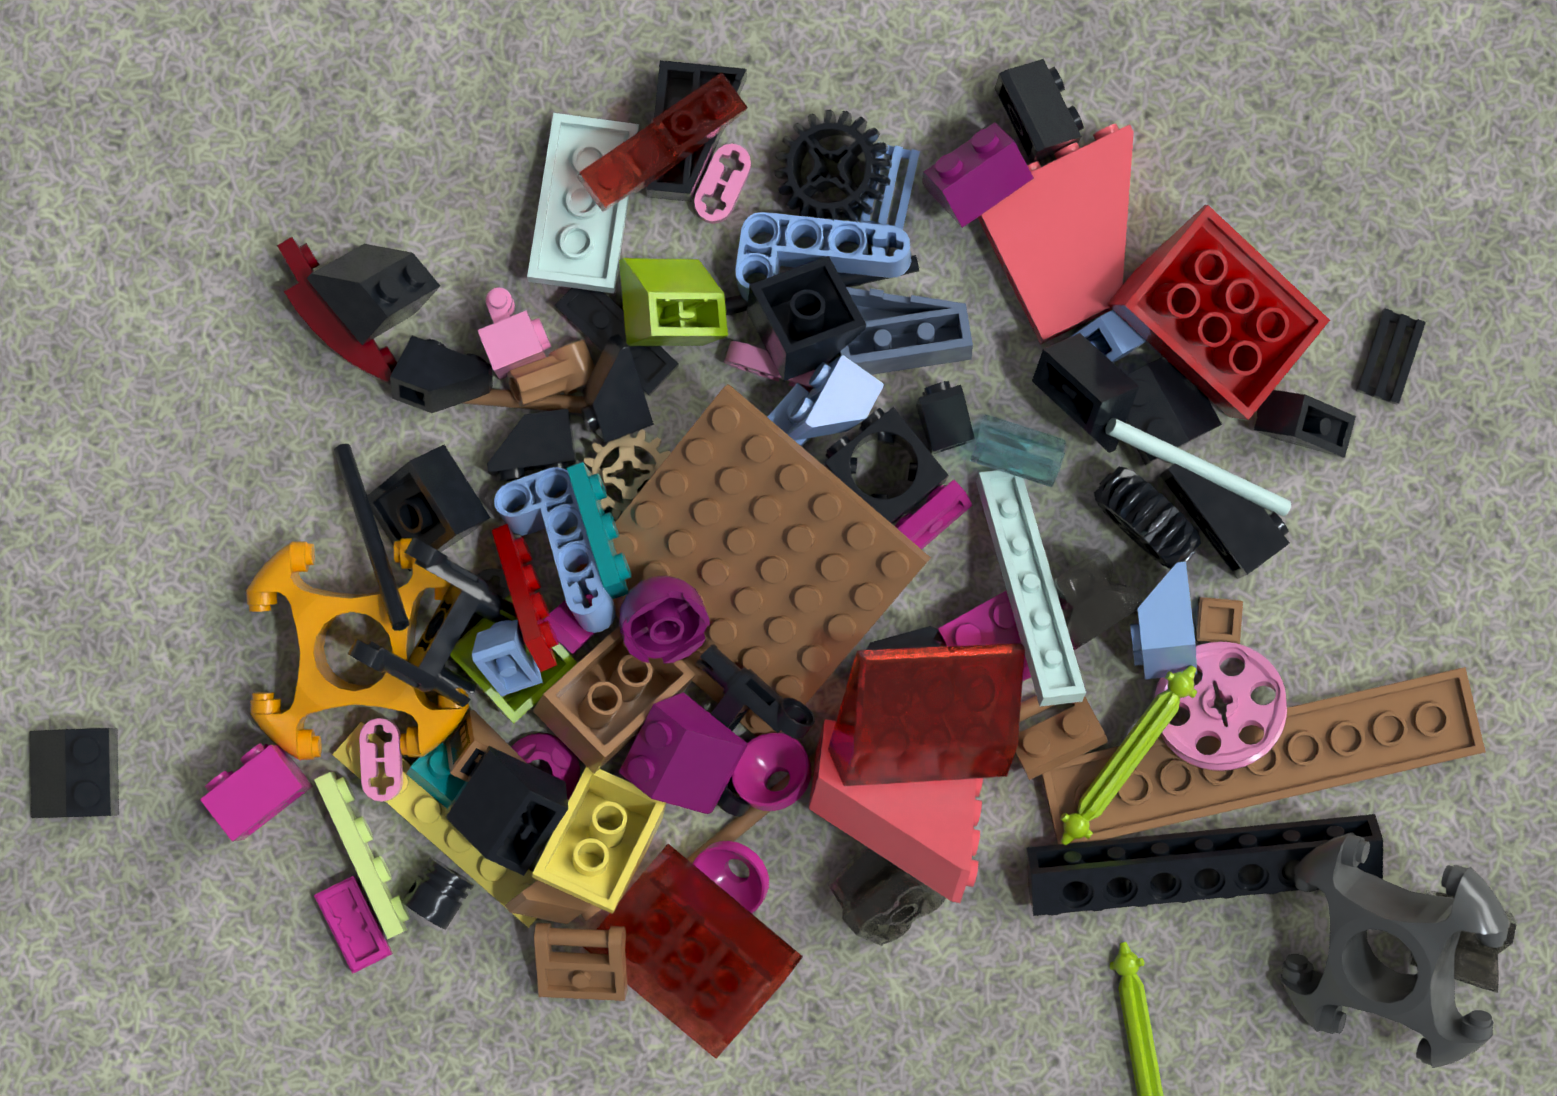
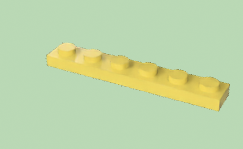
[332,722,537,928]

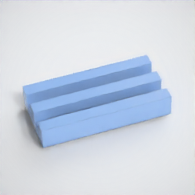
[860,145,920,230]

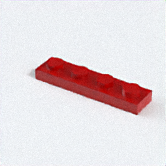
[492,524,559,672]

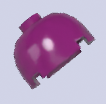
[619,575,710,664]

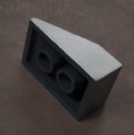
[1160,463,1290,579]

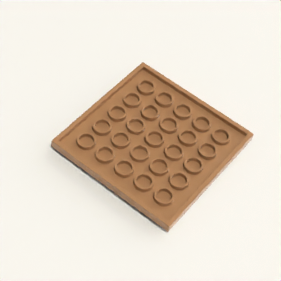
[574,384,931,737]

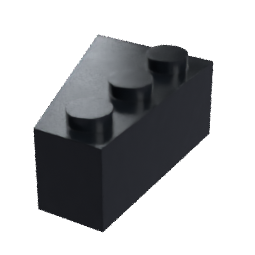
[647,60,747,202]

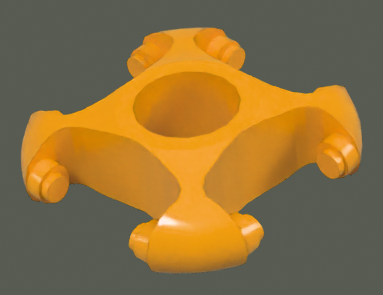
[246,538,469,761]

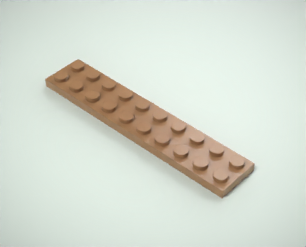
[1041,667,1486,845]

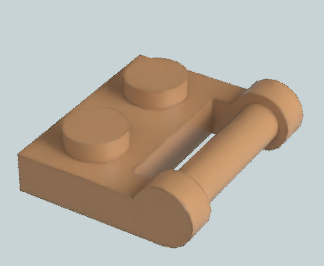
[994,695,1108,780]
[534,923,628,1001]

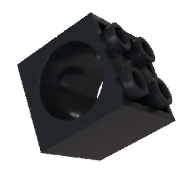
[824,407,949,524]

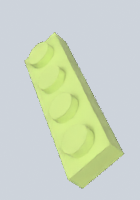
[314,772,410,939]

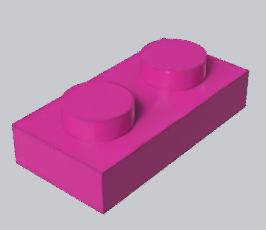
[895,480,973,549]

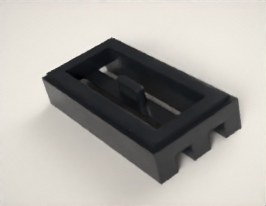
[1356,308,1426,405]

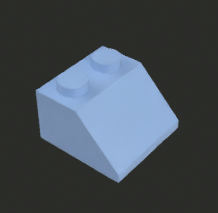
[1130,561,1197,680]

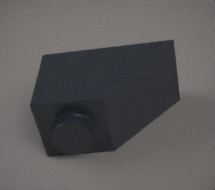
[581,334,654,443]
[1254,390,1356,458]

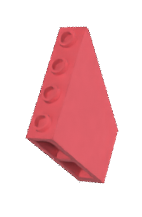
[977,123,1134,345]
[809,719,984,903]

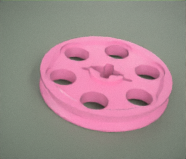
[1154,642,1287,771]

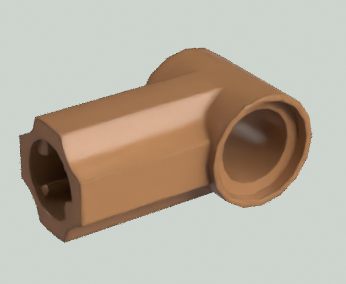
[507,340,595,407]

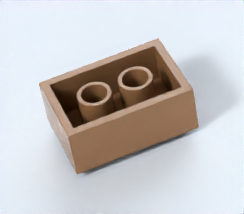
[533,626,696,774]

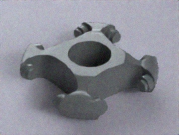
[1281,832,1510,1068]

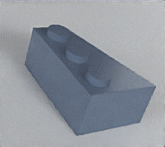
[839,287,973,375]

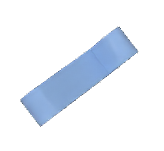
[735,212,911,302]
[494,467,616,633]

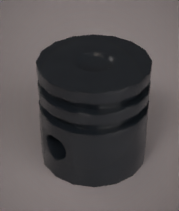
[402,857,474,930]

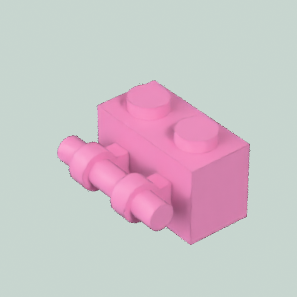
[477,287,551,380]

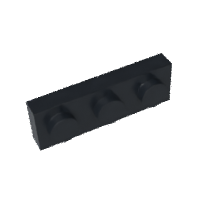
[555,288,679,396]

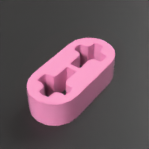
[694,144,751,224]
[359,718,403,802]

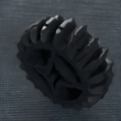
[774,110,892,222]
[1094,466,1201,569]

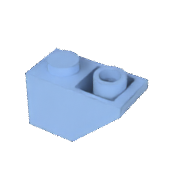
[787,355,884,441]

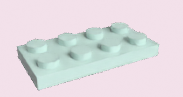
[527,113,639,293]

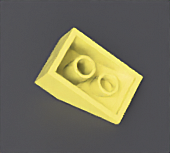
[532,766,667,914]

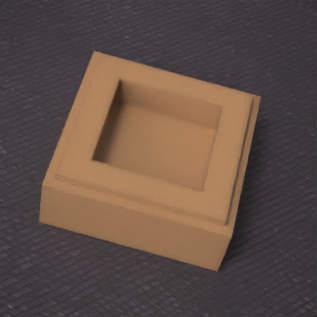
[1195,597,1243,644]

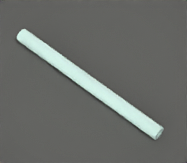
[1105,418,1291,516]

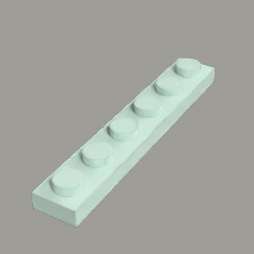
[976,468,1086,707]

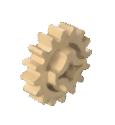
[583,429,671,521]

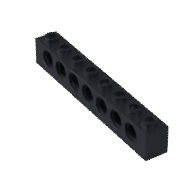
[1026,814,1383,916]

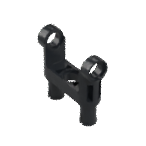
[347,537,517,707]
[695,644,815,817]

